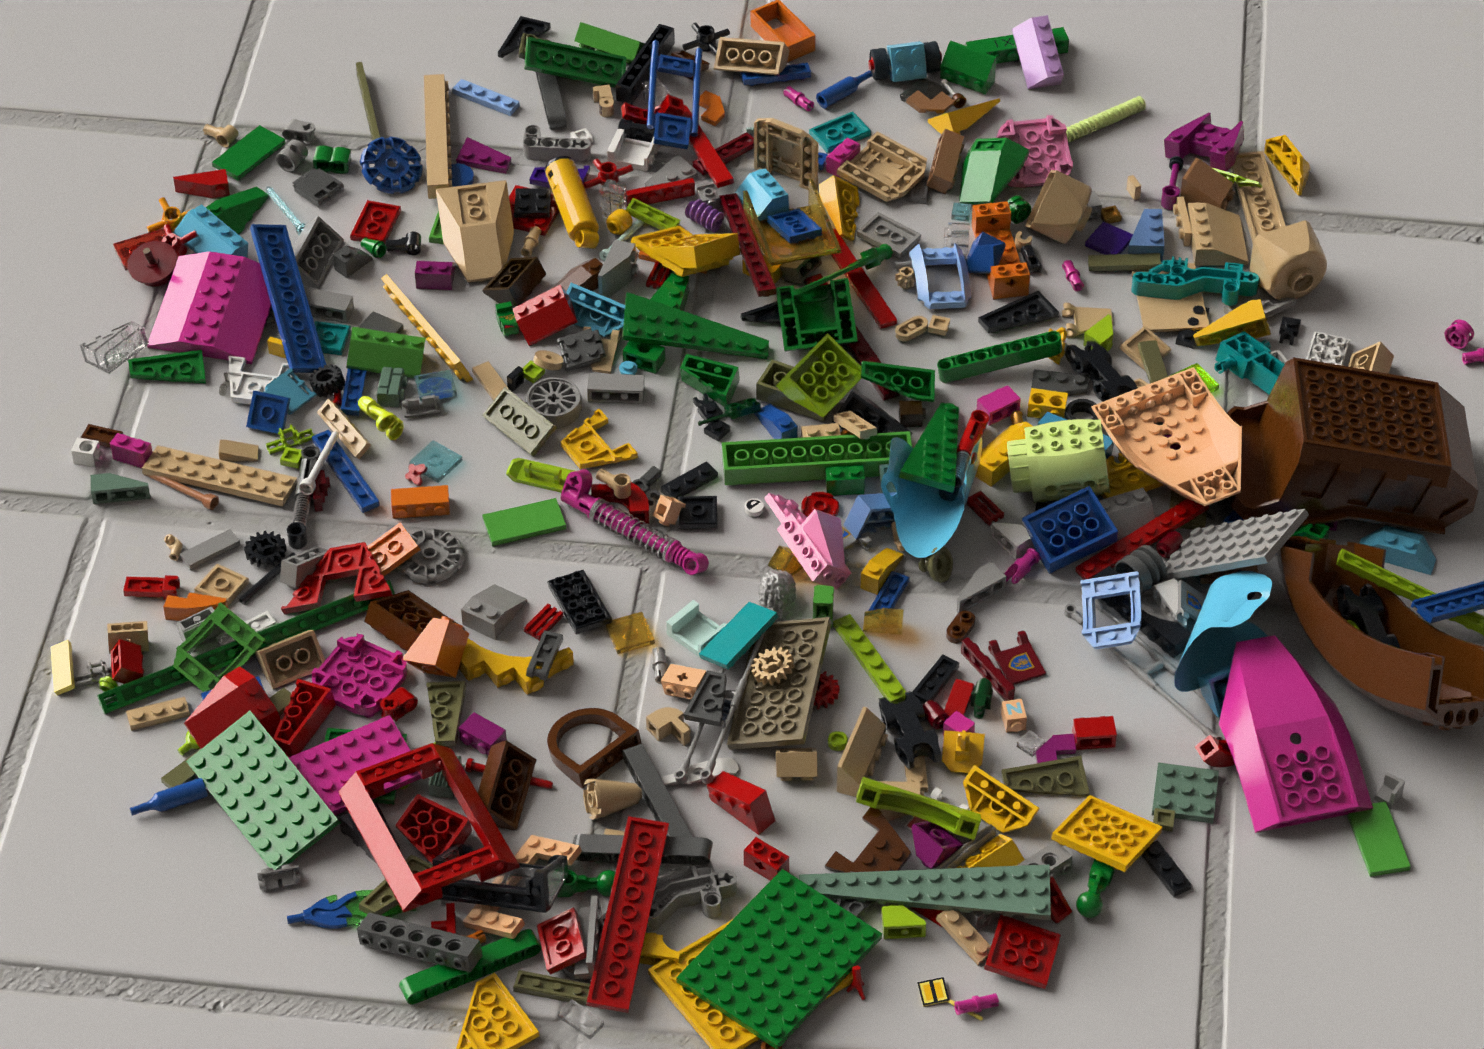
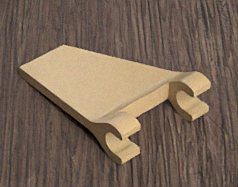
[1062,303,1113,338]
[583,326,620,374]

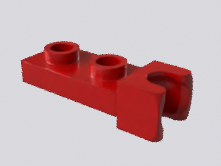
[123,575,180,600]

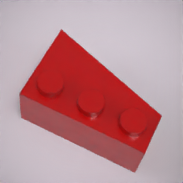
[707,771,775,835]

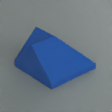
[966,232,1006,273]

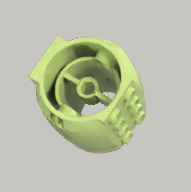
[1007,419,1110,503]

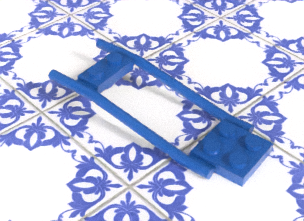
[646,40,703,149]

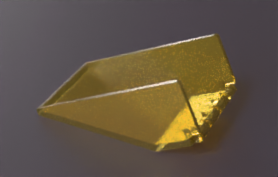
[743,179,841,266]

